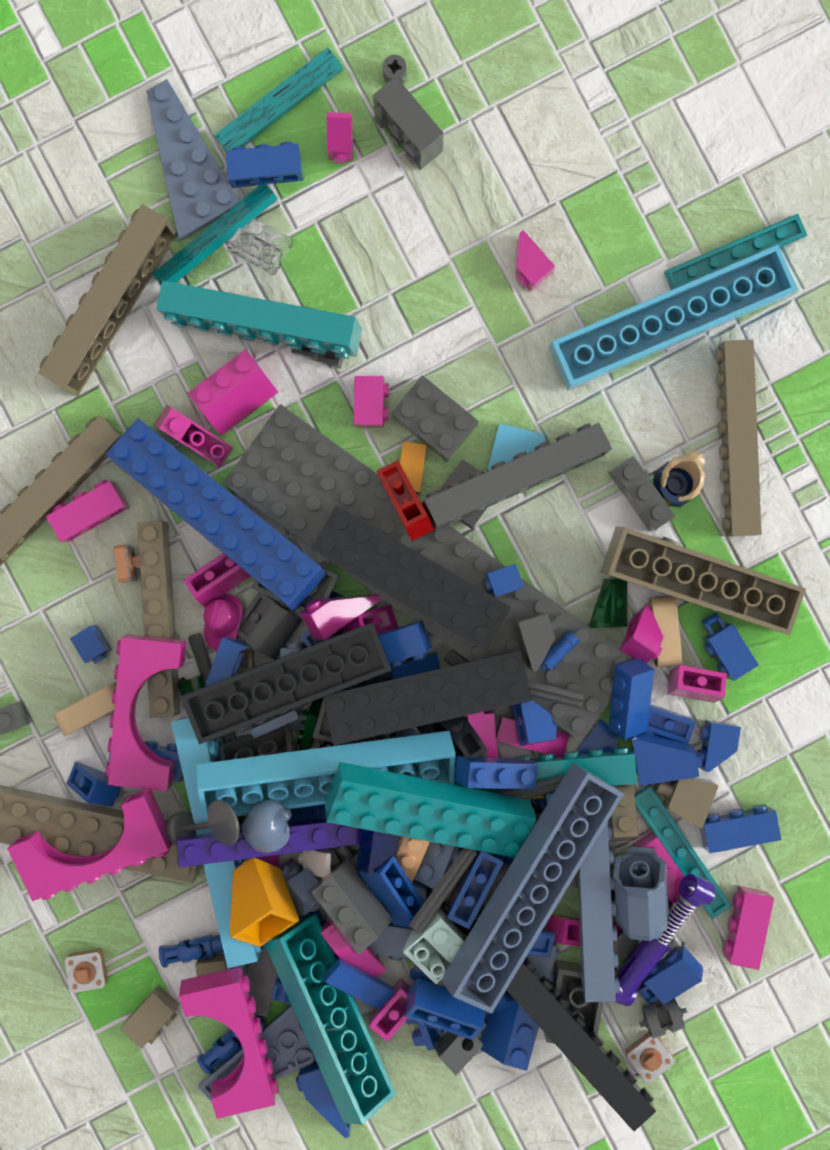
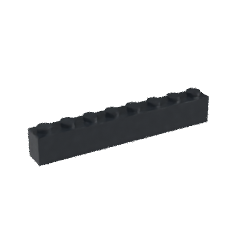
[506,957,656,1131]

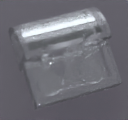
[227,218,293,276]

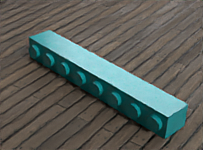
[454,747,638,793]

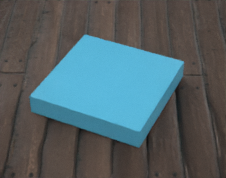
[487,423,546,471]

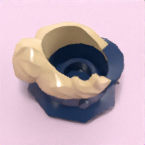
[653,451,705,508]

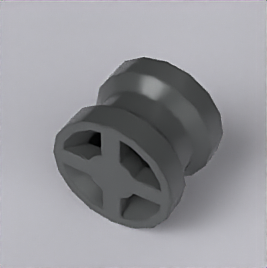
[383,55,407,84]

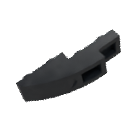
[431,716,488,758]

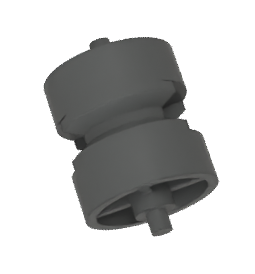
[639,998,687,1039]

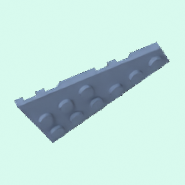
[146,79,240,242]

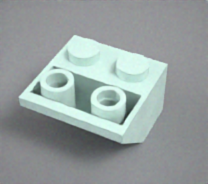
[403,908,467,984]

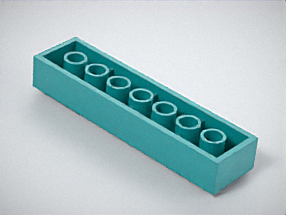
[156,280,362,359]
[325,762,536,858]
[264,914,396,1125]

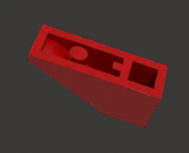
[376,460,434,541]

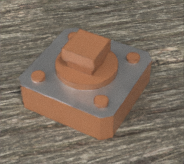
[113,544,140,582]
[65,949,108,993]
[625,1032,675,1083]

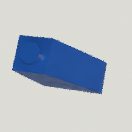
[632,733,702,786]

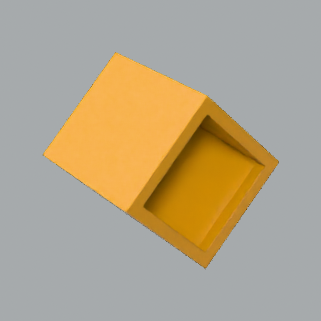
[230,858,300,947]

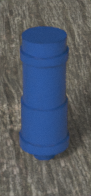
[540,630,580,671]

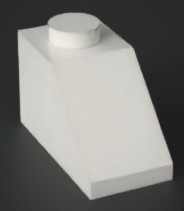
[299,847,334,878]

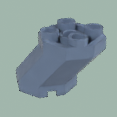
[613,847,669,941]

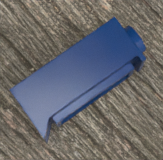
[205,637,250,686]

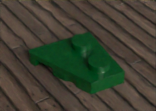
[589,579,627,628]
[297,697,323,751]

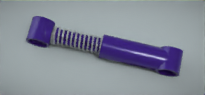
[615,874,716,1006]

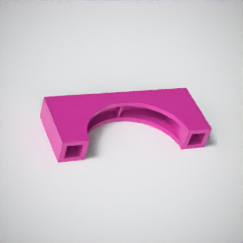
[105,634,186,792]
[7,788,172,901]
[179,966,279,1119]

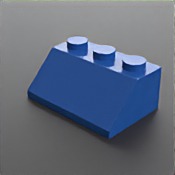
[480,1003,539,1071]

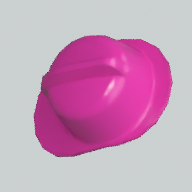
[203,594,243,651]

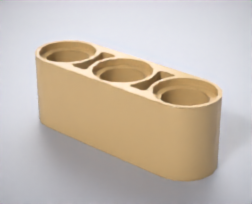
[648,596,682,667]
[53,682,117,737]

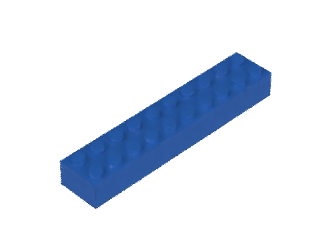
[105,418,326,612]

